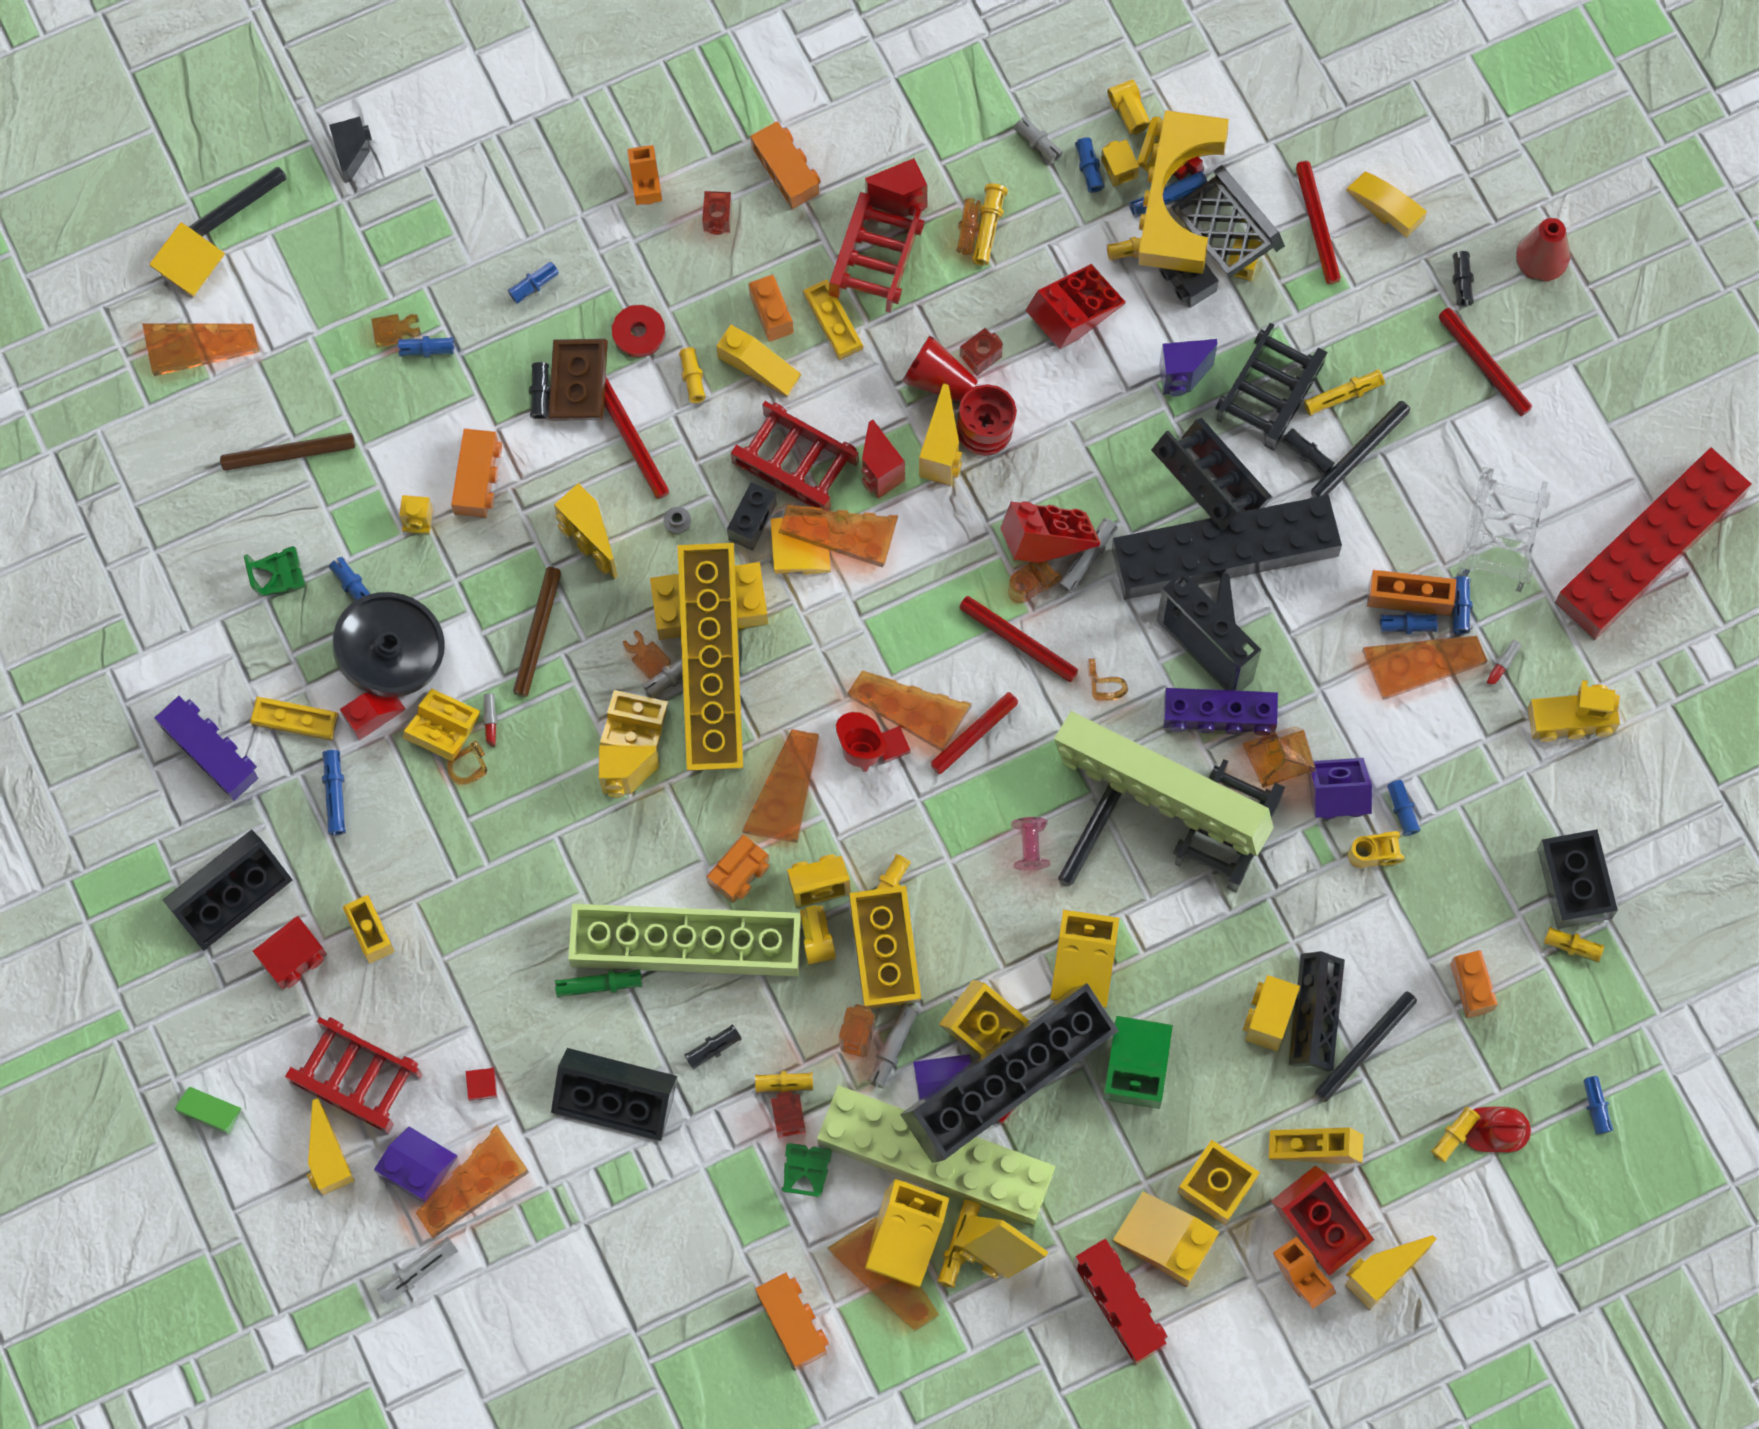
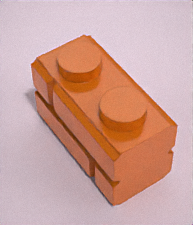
[748,275,794,342]
[706,834,770,903]
[1450,950,1498,1018]

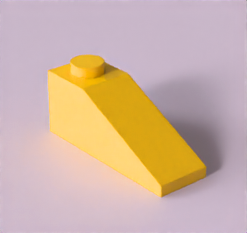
[716,324,801,397]
[307,1098,355,1195]
[1269,1127,1364,1164]

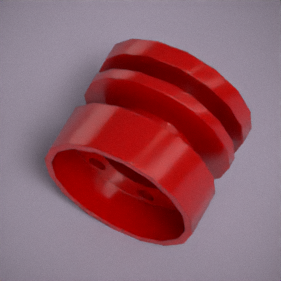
[956,384,1017,456]

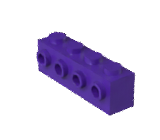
[1163,688,1278,736]
[154,695,259,801]

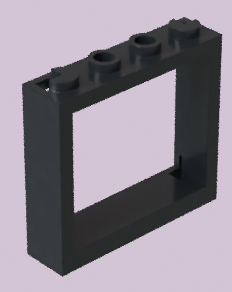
[1157,570,1261,691]

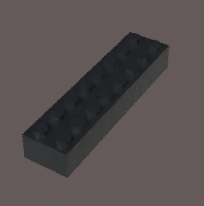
[1112,495,1342,600]
[900,983,1119,1163]

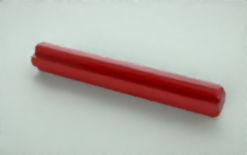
[931,692,1018,774]

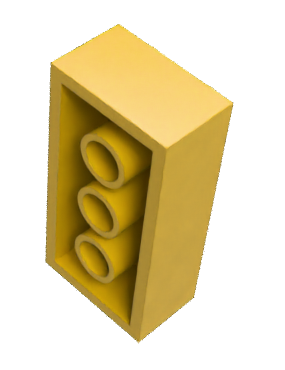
[650,562,769,640]
[849,886,922,1010]

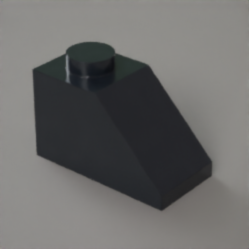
[329,116,372,183]

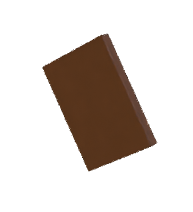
[548,339,608,421]

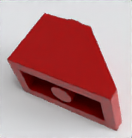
[340,693,406,741]

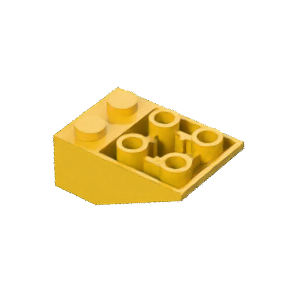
[554,483,618,579]
[1050,909,1120,1008]
[865,1179,949,1288]

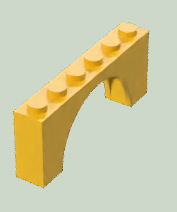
[1134,110,1229,274]

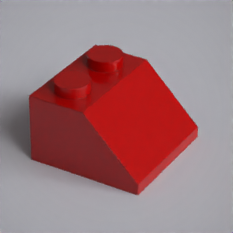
[865,158,928,217]
[861,419,905,499]
[252,915,327,990]

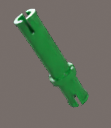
[555,969,642,998]

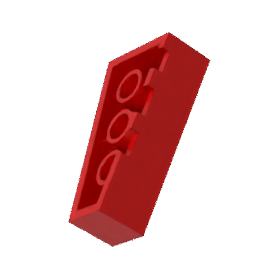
[1073,1238,1168,1366]

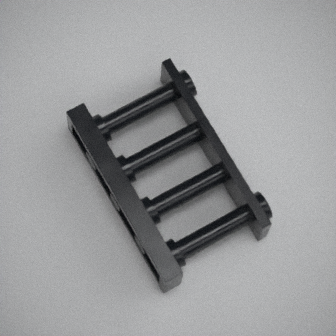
[1215,323,1328,451]
[1151,418,1273,530]
[1173,759,1285,893]

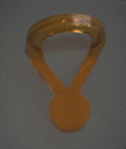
[1088,658,1128,700]
[447,740,487,785]

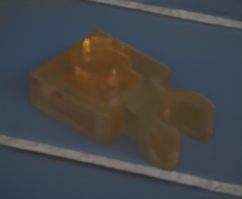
[371,314,421,347]
[623,630,671,680]

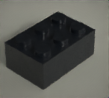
[1537,829,1618,929]

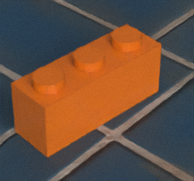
[750,121,821,210]
[451,428,502,518]
[1367,570,1456,616]
[755,1272,829,1370]

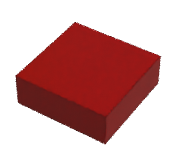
[882,726,911,763]
[465,1068,498,1101]

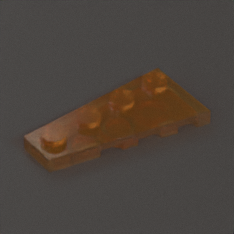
[142,323,260,376]
[778,505,898,568]
[1362,636,1488,700]
[847,670,972,752]
[742,729,819,843]
[416,1124,529,1238]
[827,1217,939,1332]

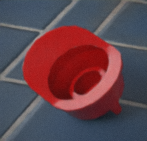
[835,712,887,772]
[1465,1107,1531,1152]

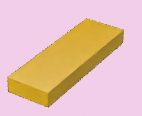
[803,279,864,361]
[250,696,339,741]

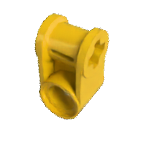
[1348,831,1405,868]

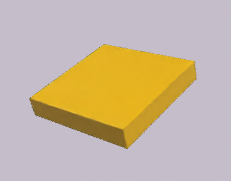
[149,222,225,298]

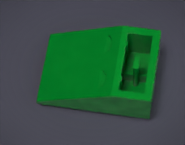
[1103,1016,1173,1109]

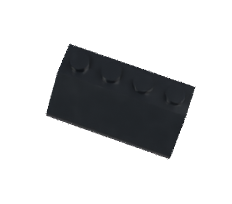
[162,829,293,951]
[551,1048,678,1141]

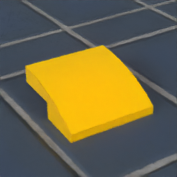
[770,517,831,575]
[403,688,481,761]
[600,690,668,749]

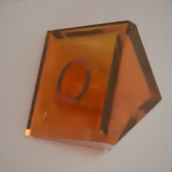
[1243,726,1315,788]

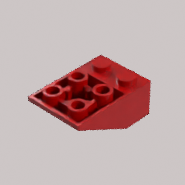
[1025,264,1126,349]
[1000,501,1101,563]

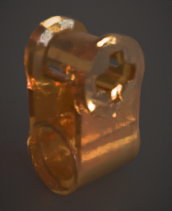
[1008,561,1062,603]

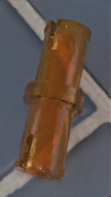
[956,198,981,255]

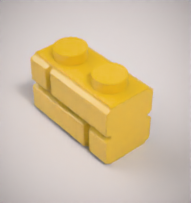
[342,895,395,964]

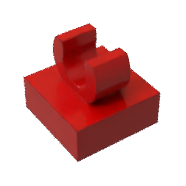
[1173,156,1203,180]

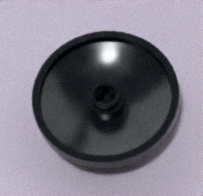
[332,592,445,697]

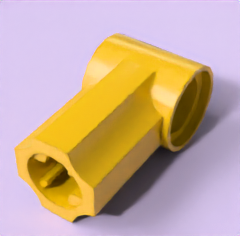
[1107,79,1150,135]
[799,905,836,965]

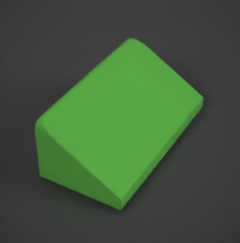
[174,1086,242,1135]

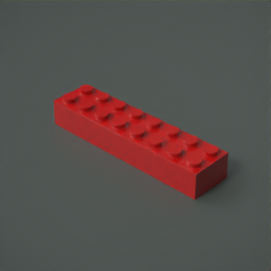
[1555,447,1752,640]

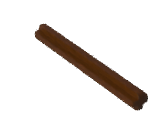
[220,433,355,471]
[513,567,561,697]

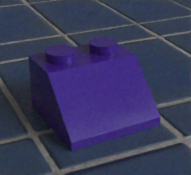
[1159,339,1218,397]
[1308,758,1372,819]
[913,1054,972,1100]
[374,1126,458,1205]

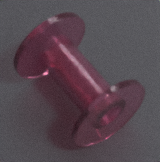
[1011,817,1050,870]

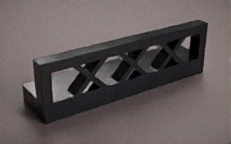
[1289,951,1345,1071]

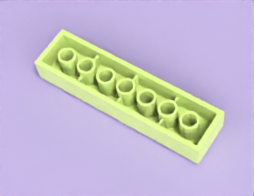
[1054,711,1274,856]
[568,904,801,977]
[817,1085,1055,1226]

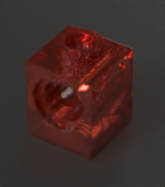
[702,191,732,235]
[960,327,1003,376]
[771,1091,806,1138]

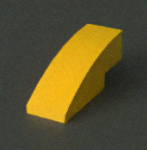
[1346,171,1427,238]

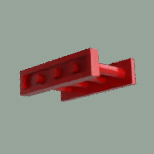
[828,192,925,313]
[731,401,859,515]
[285,1017,422,1135]

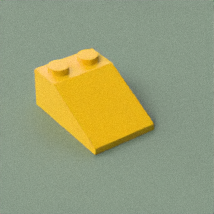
[919,384,962,486]
[939,980,1029,1056]
[1113,1191,1219,1287]
[953,1215,1048,1279]
[1345,1235,1437,1310]

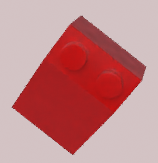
[1270,1166,1374,1276]

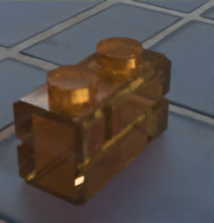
[839,1004,875,1058]

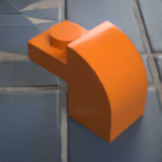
[627,145,662,205]
[1273,1237,1336,1309]

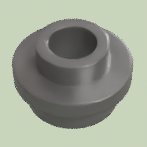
[664,507,691,534]

